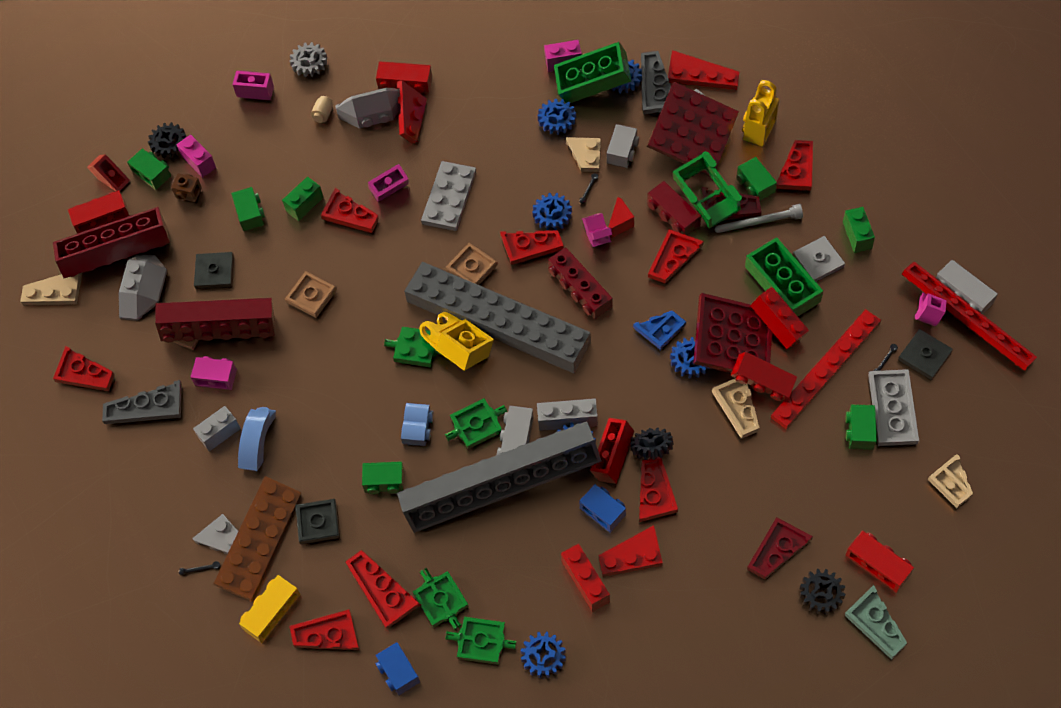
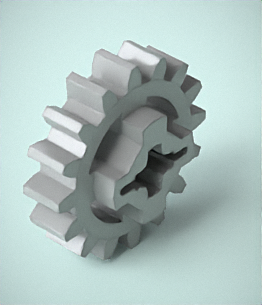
[289,42,328,77]

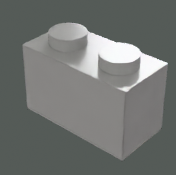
[607,124,640,168]
[193,406,241,451]

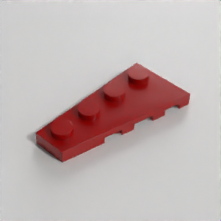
[668,50,740,90]
[345,550,421,629]

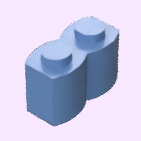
[401,403,434,446]

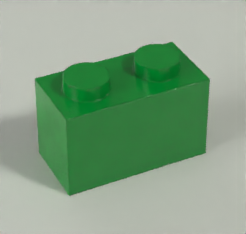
[127,148,171,190]
[736,157,777,201]
[282,176,324,221]
[231,187,265,231]
[843,207,875,253]
[845,404,876,450]
[362,462,404,495]

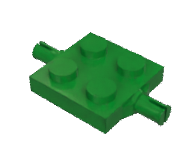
[384,327,442,367]
[445,398,507,449]
[412,568,469,630]
[445,617,517,665]

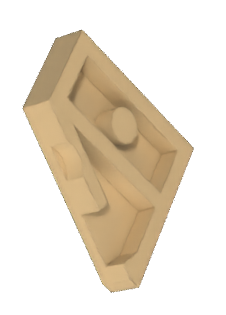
[566,137,601,172]
[928,454,973,508]

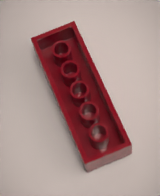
[53,207,170,279]
[155,298,275,343]

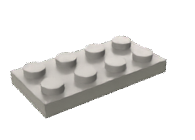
[421,161,476,231]
[868,369,919,446]

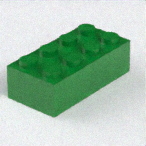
[554,42,632,103]
[745,237,823,316]

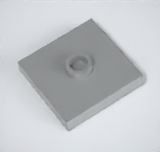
[792,236,845,282]

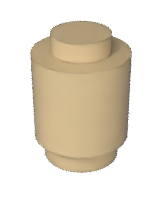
[311,96,333,123]

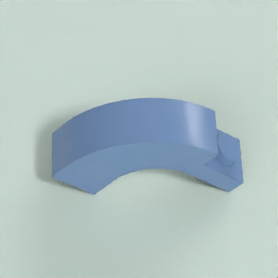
[238,407,276,471]

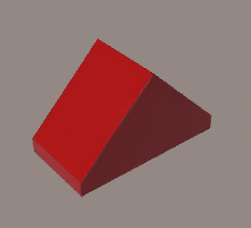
[608,197,634,238]

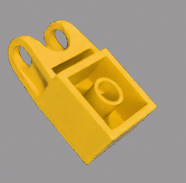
[742,80,780,147]
[419,312,494,371]

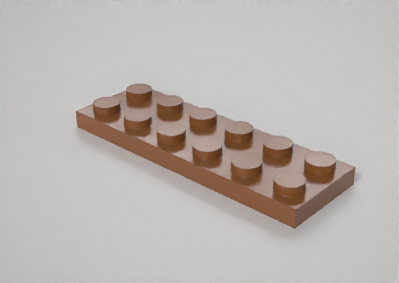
[213,476,301,601]

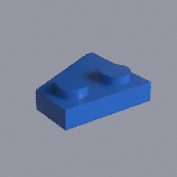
[633,311,686,350]

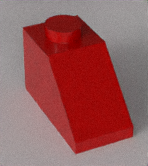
[87,154,130,191]

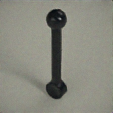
[579,173,598,204]
[873,344,898,371]
[178,561,221,576]

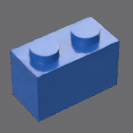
[579,484,626,533]
[375,642,420,695]

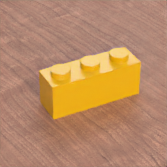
[239,575,301,643]

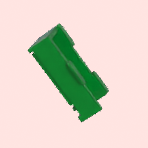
[673,151,742,229]

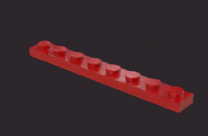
[902,261,1037,371]
[771,309,881,429]

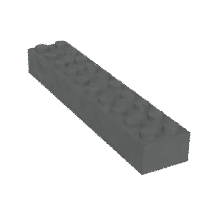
[404,262,591,373]
[397,421,602,533]

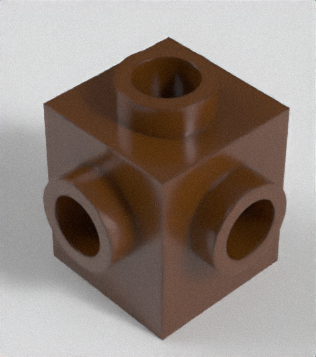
[171,173,202,202]

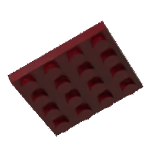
[647,82,739,175]
[693,293,772,373]

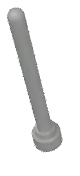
[715,204,803,233]

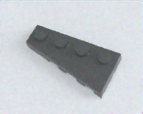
[641,51,671,114]
[102,380,182,424]

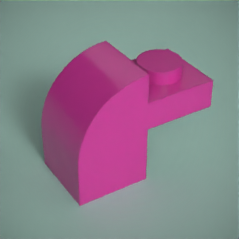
[582,213,612,247]
[915,293,946,326]

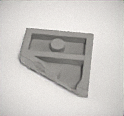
[192,514,238,554]

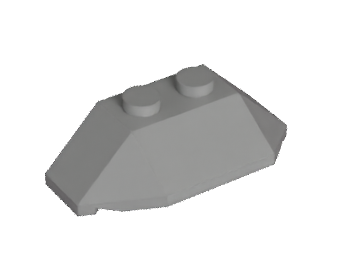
[335,88,401,128]
[119,254,167,321]

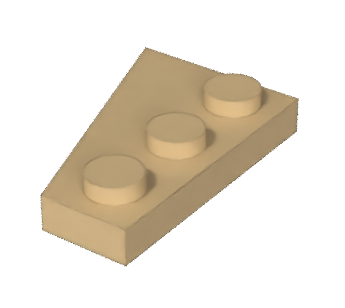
[20,273,82,305]
[712,378,759,439]

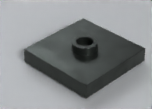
[194,252,234,289]
[898,329,953,380]
[296,499,340,544]

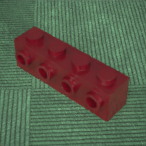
[548,247,613,319]

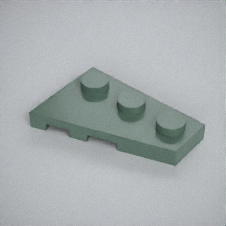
[845,585,907,659]

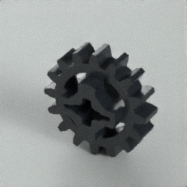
[148,122,187,159]
[630,427,674,460]
[799,569,846,615]

